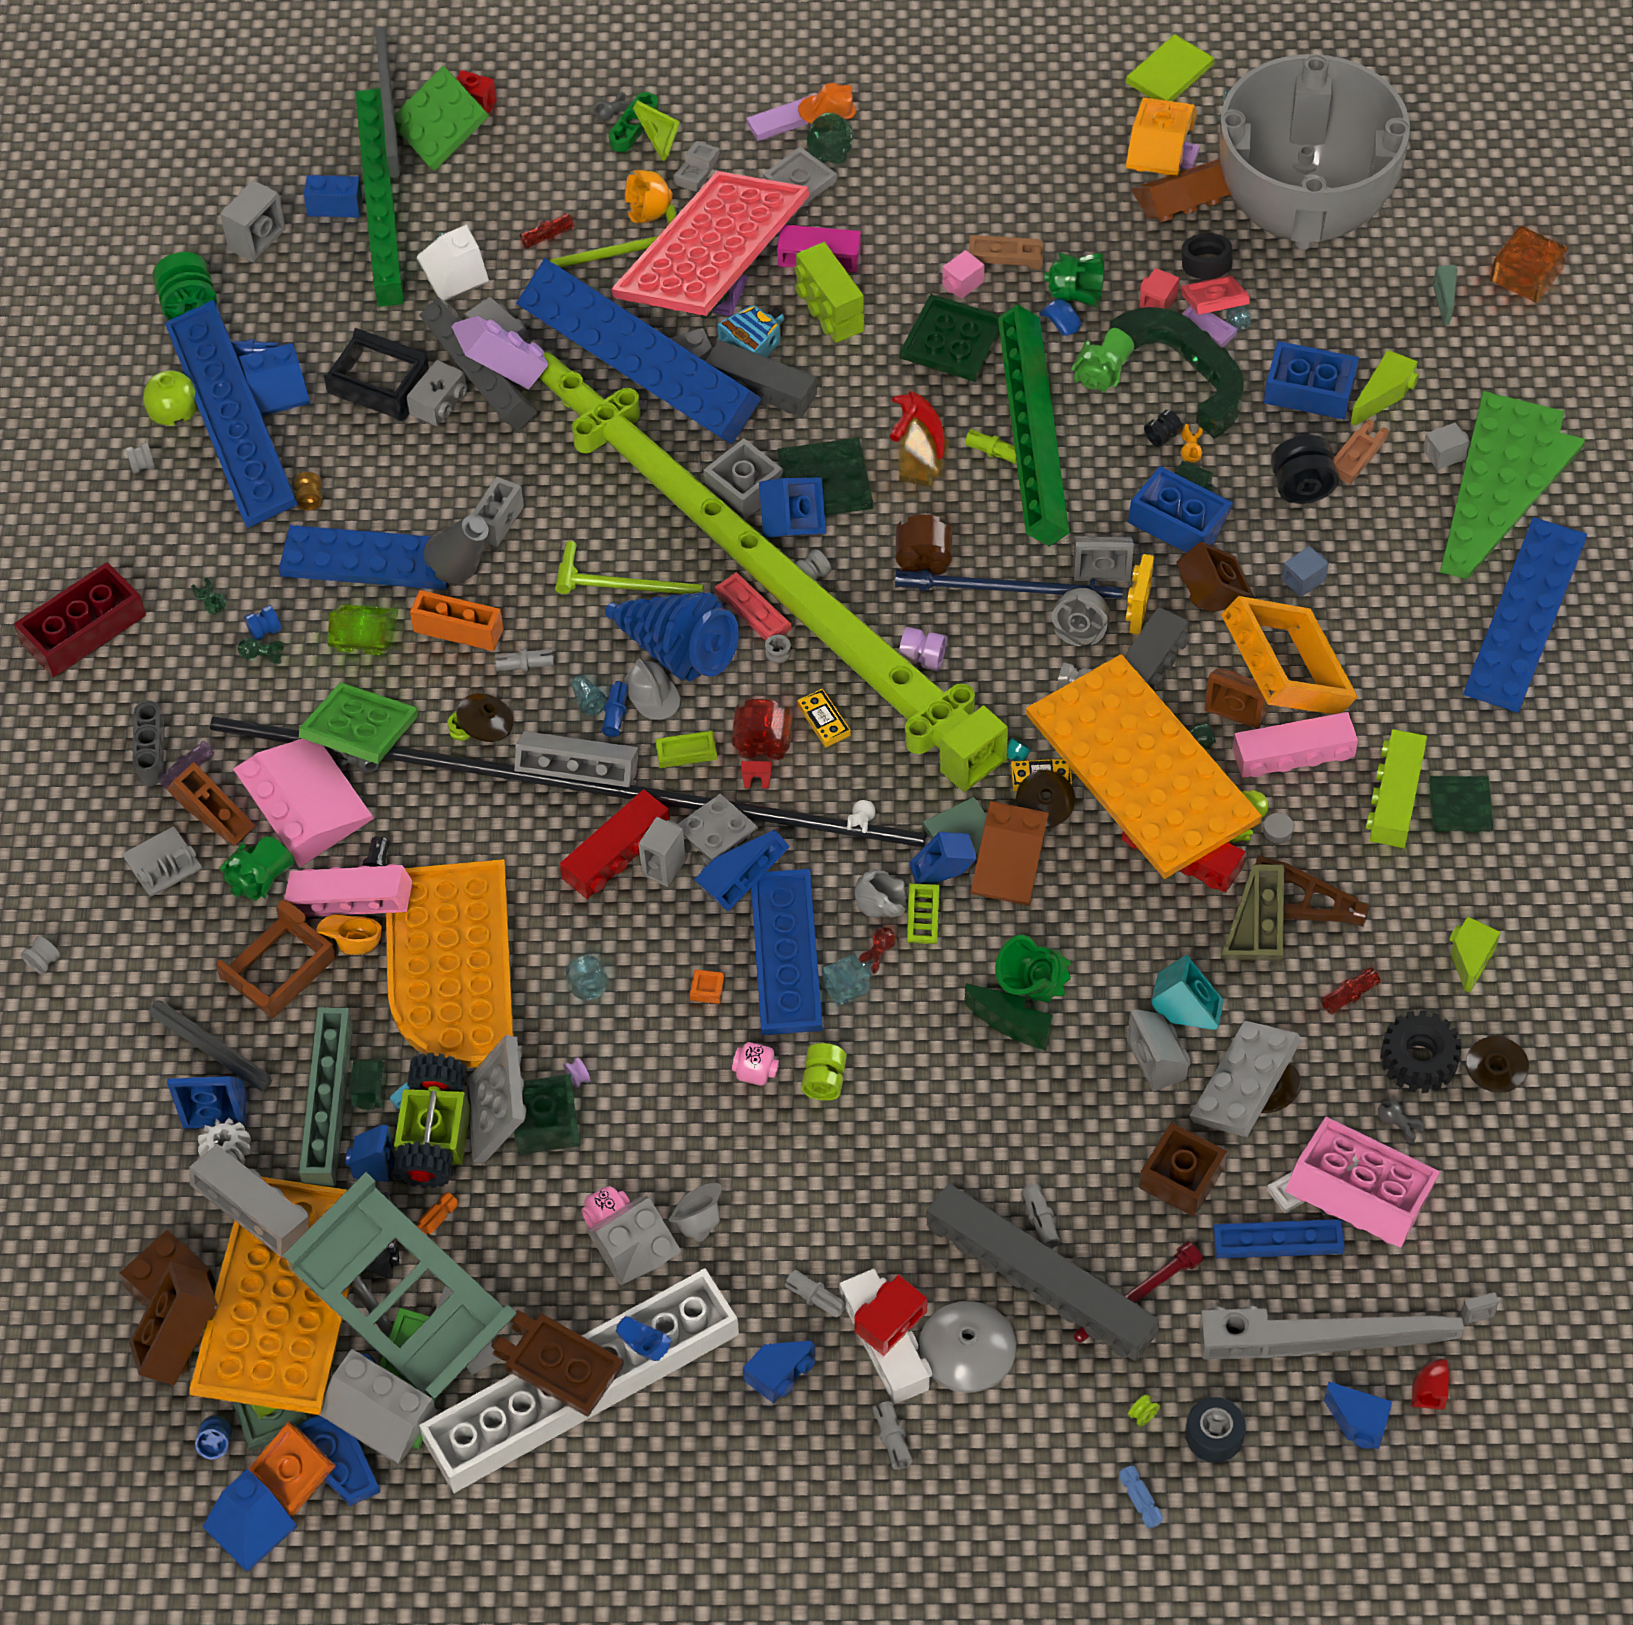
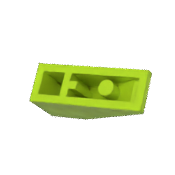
[1351,350,1419,426]

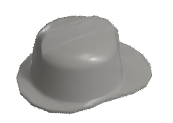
[623,658,680,720]
[668,1183,722,1242]

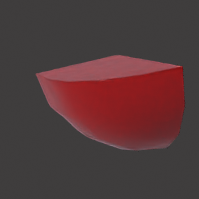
[1411,1359,1449,1410]

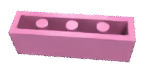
[1232,712,1358,778]
[284,864,412,917]

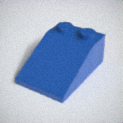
[167,1076,247,1129]

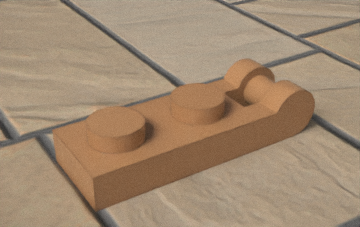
[969,235,1045,270]

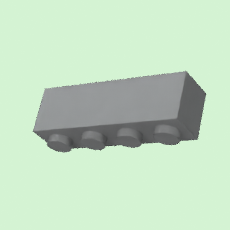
[514,731,639,787]
[189,1144,309,1258]

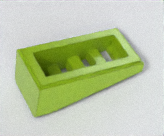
[907,883,939,944]

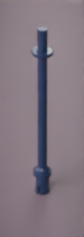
[895,569,1123,599]

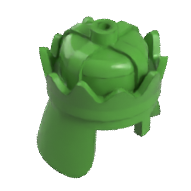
[1071,328,1134,393]

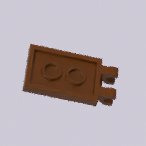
[491,1310,624,1417]

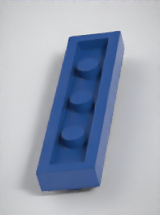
[1213,1219,1345,1259]

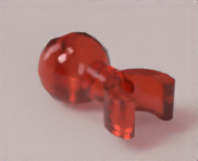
[858,927,896,974]

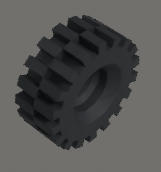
[1380,1010,1462,1093]

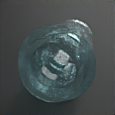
[571,675,606,716]

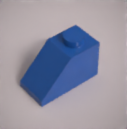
[909,832,977,884]
[346,1125,396,1182]
[1324,1382,1393,1449]

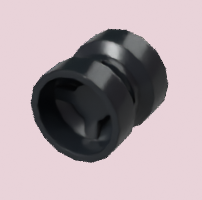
[1144,409,1183,447]

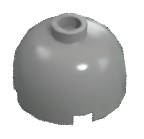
[1051,588,1110,646]

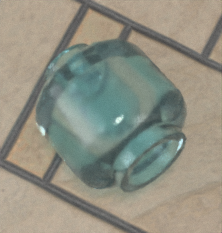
[565,955,608,1000]

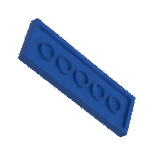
[279,525,448,590]
[751,869,823,1035]

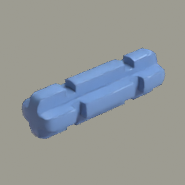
[1119,1465,1163,1528]

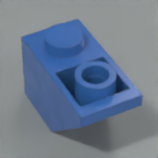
[743,1341,816,1404]

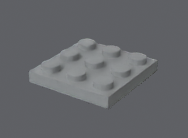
[466,1035,526,1163]

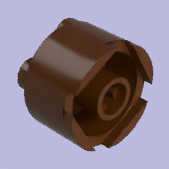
[895,515,952,575]

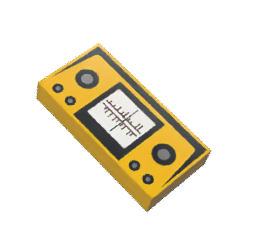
[797,688,851,748]
[1011,759,1072,791]

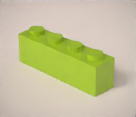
[1366,729,1427,849]

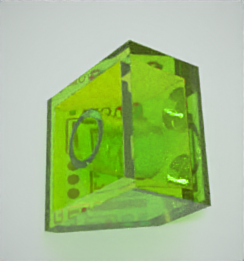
[328,604,398,655]

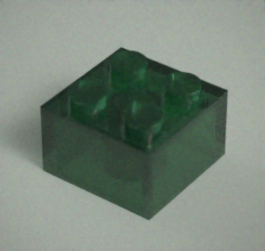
[514,1074,580,1155]

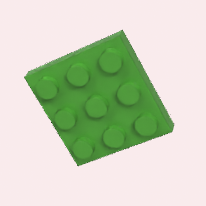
[394,65,490,171]
[299,682,418,764]

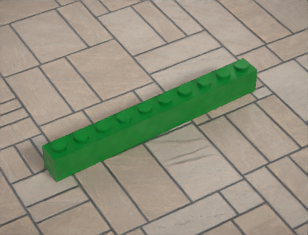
[355,88,404,307]
[998,304,1069,546]

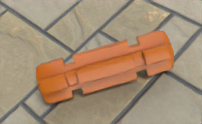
[416,1192,458,1235]

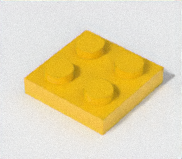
[1125,554,1154,635]

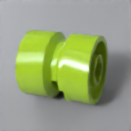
[801,1043,847,1101]

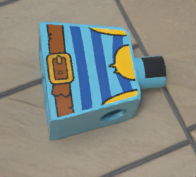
[718,306,784,358]

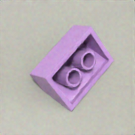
[452,316,548,390]

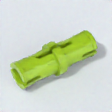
[965,429,1017,464]

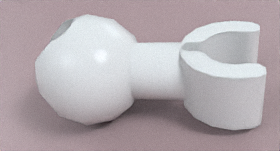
[847,800,876,833]

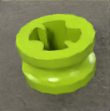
[448,712,471,741]
[1128,1394,1160,1427]

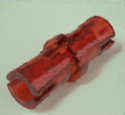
[520,213,574,249]
[1321,967,1381,1015]

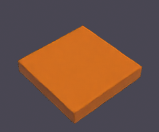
[248,1421,336,1517]

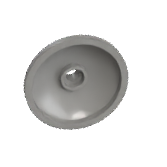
[919,1301,1016,1393]

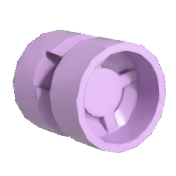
[899,627,947,672]

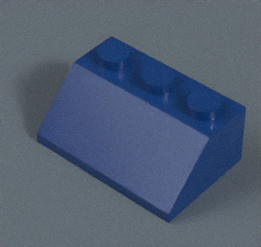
[1128,466,1233,553]

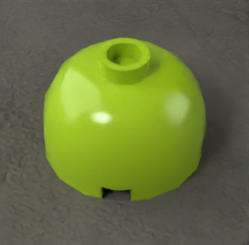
[143,370,198,426]

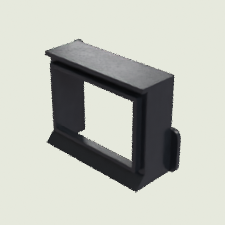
[324,328,429,421]

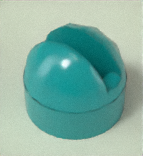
[1007,737,1032,761]

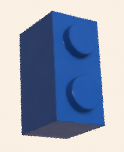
[304,175,363,218]

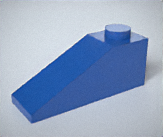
[694,830,790,912]

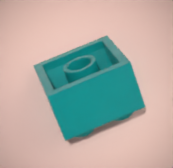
[1152,954,1224,1030]

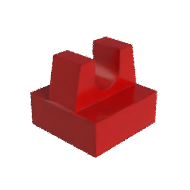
[741,761,772,789]

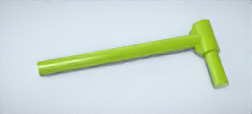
[550,204,677,268]
[555,541,704,594]

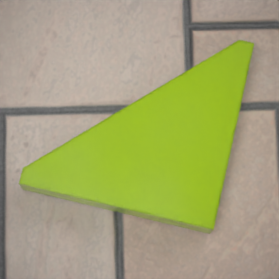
[633,100,680,162]

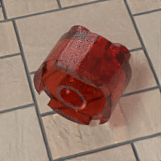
[731,699,793,760]

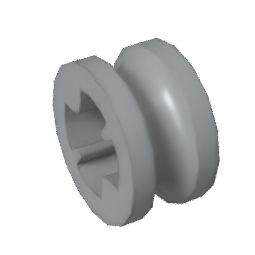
[765,634,791,664]

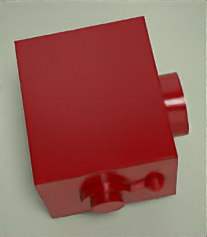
[456,70,497,114]

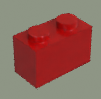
[854,1275,927,1356]

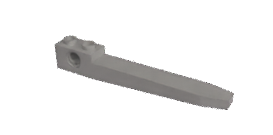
[1200,1306,1464,1360]

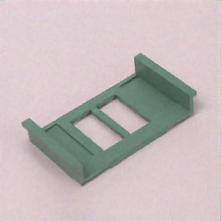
[283,1172,517,1400]

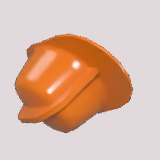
[798,83,856,126]

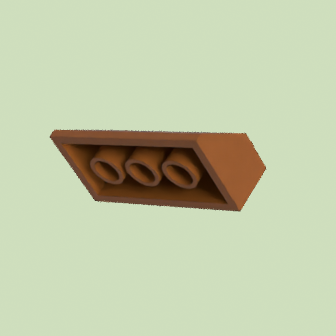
[1131,158,1233,222]

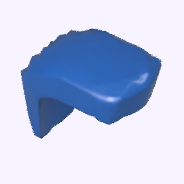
[1039,298,1082,335]
[616,1316,671,1361]

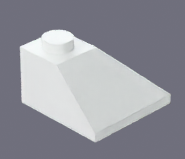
[417,225,489,301]

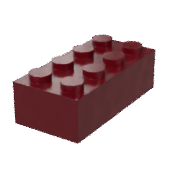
[13,562,146,678]

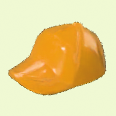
[316,914,382,955]

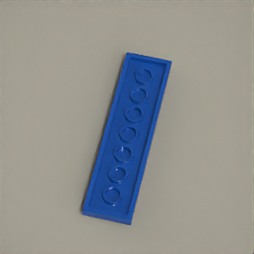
[1463,517,1588,713]

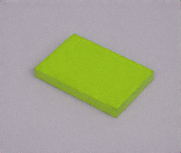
[1126,34,1215,101]

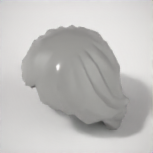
[855,869,907,918]

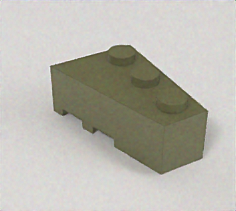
[1221,864,1284,961]

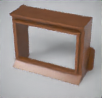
[216,900,335,1020]

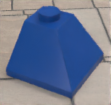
[203,1469,297,1572]

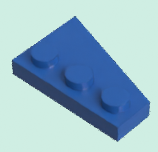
[296,1415,380,1506]

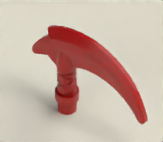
[889,391,945,460]

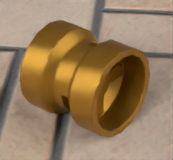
[293,472,322,511]

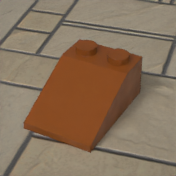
[970,801,1048,906]

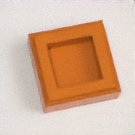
[690,969,725,1004]

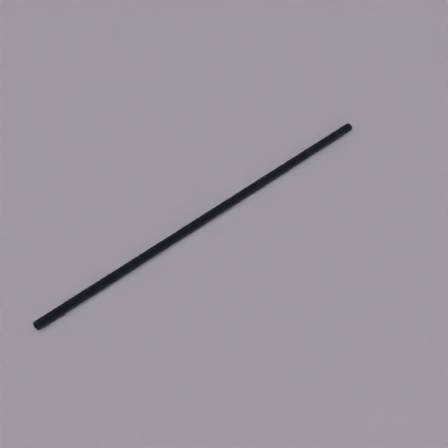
[210,716,925,848]

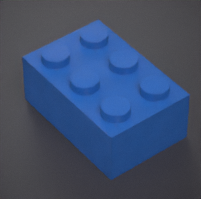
[1264,341,1359,420]

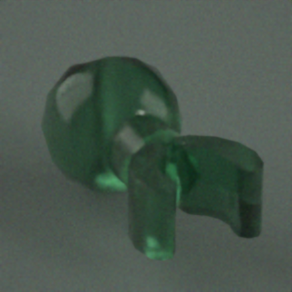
[191,578,226,615]
[237,637,284,664]

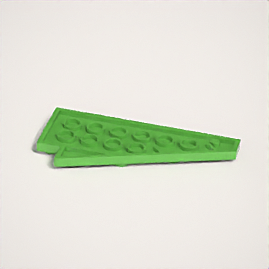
[1440,391,1585,579]

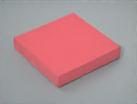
[1181,275,1250,315]

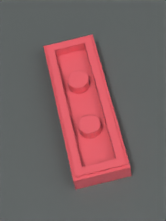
[715,572,792,641]

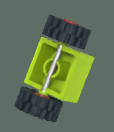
[393,1053,471,1188]

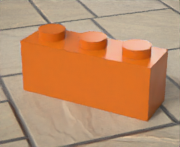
[410,590,504,651]

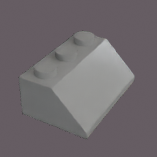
[319,1349,437,1465]

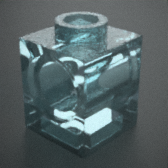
[822,953,872,1007]

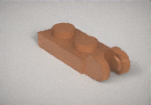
[1333,419,1390,485]

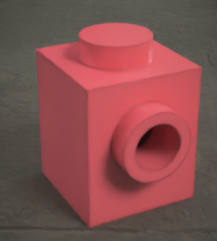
[1139,268,1179,317]

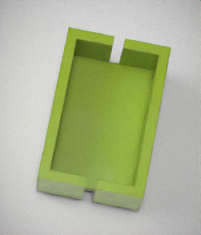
[794,242,864,343]

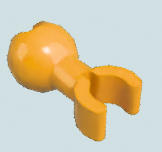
[1180,424,1203,464]

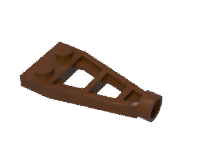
[1255,856,1370,927]

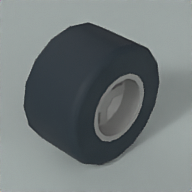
[1185,1397,1246,1463]

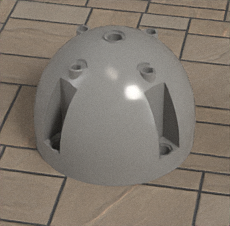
[1219,54,1410,250]

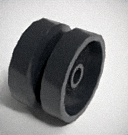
[1271,435,1339,504]

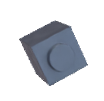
[1281,546,1329,598]

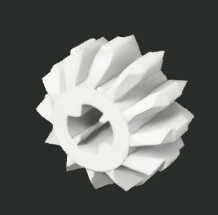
[198,1118,251,1165]

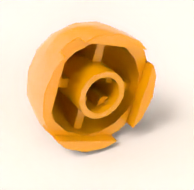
[625,170,672,223]

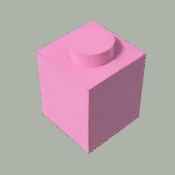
[942,250,984,299]

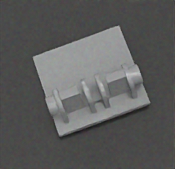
[678,794,758,865]
[122,826,203,897]

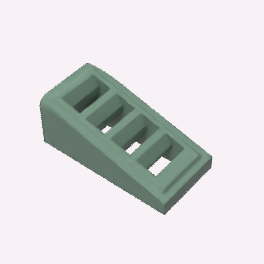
[1433,265,1457,325]

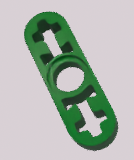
[609,92,658,152]

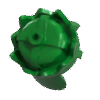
[1044,252,1104,309]
[219,836,295,901]
[995,934,1071,1003]

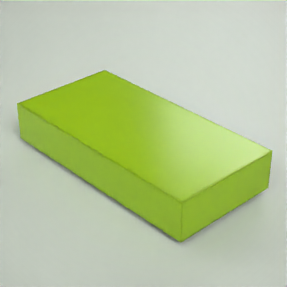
[655,730,717,768]

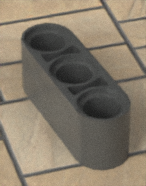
[132,700,165,786]

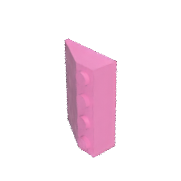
[233,739,374,868]
[1285,1117,1440,1248]

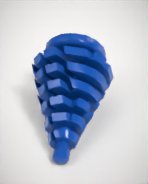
[605,592,739,682]

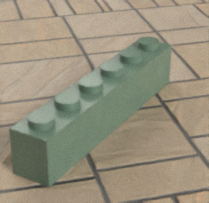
[299,1007,353,1188]

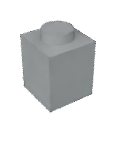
[1423,422,1470,470]

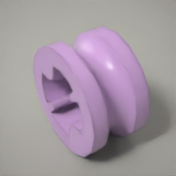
[564,1057,591,1089]

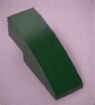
[964,983,1053,1051]

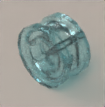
[1226,305,1251,332]

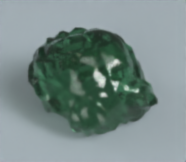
[806,113,853,164]

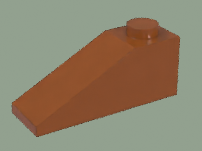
[167,762,255,846]

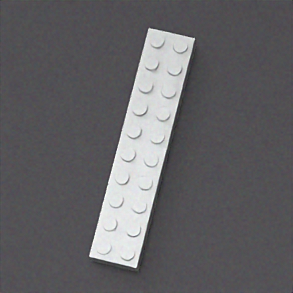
[419,1268,739,1493]

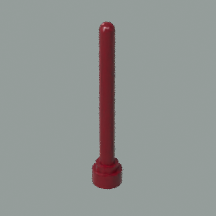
[1074,1241,1203,1343]

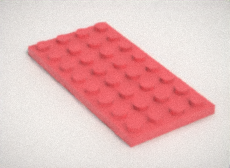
[611,171,810,316]

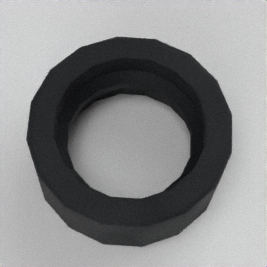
[1182,233,1232,279]

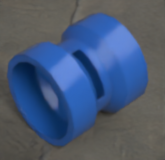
[244,605,282,642]
[195,1415,232,1459]

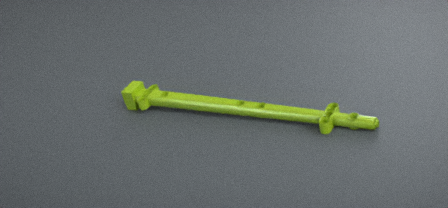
[539,352,1008,792]

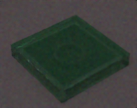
[1428,776,1493,832]

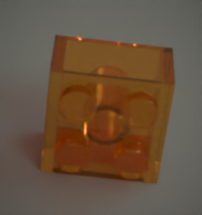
[1490,225,1568,303]

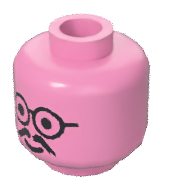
[732,1042,779,1086]
[581,1186,630,1228]

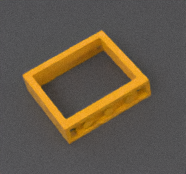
[1221,596,1358,714]

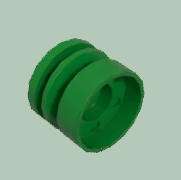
[152,252,218,320]

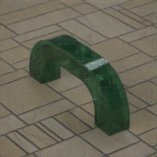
[1109,307,1244,439]

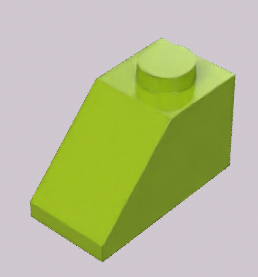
[1449,916,1501,993]

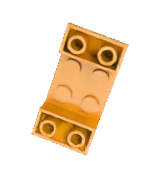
[1126,97,1198,176]

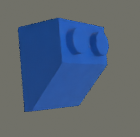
[240,343,310,416]
[759,477,826,538]

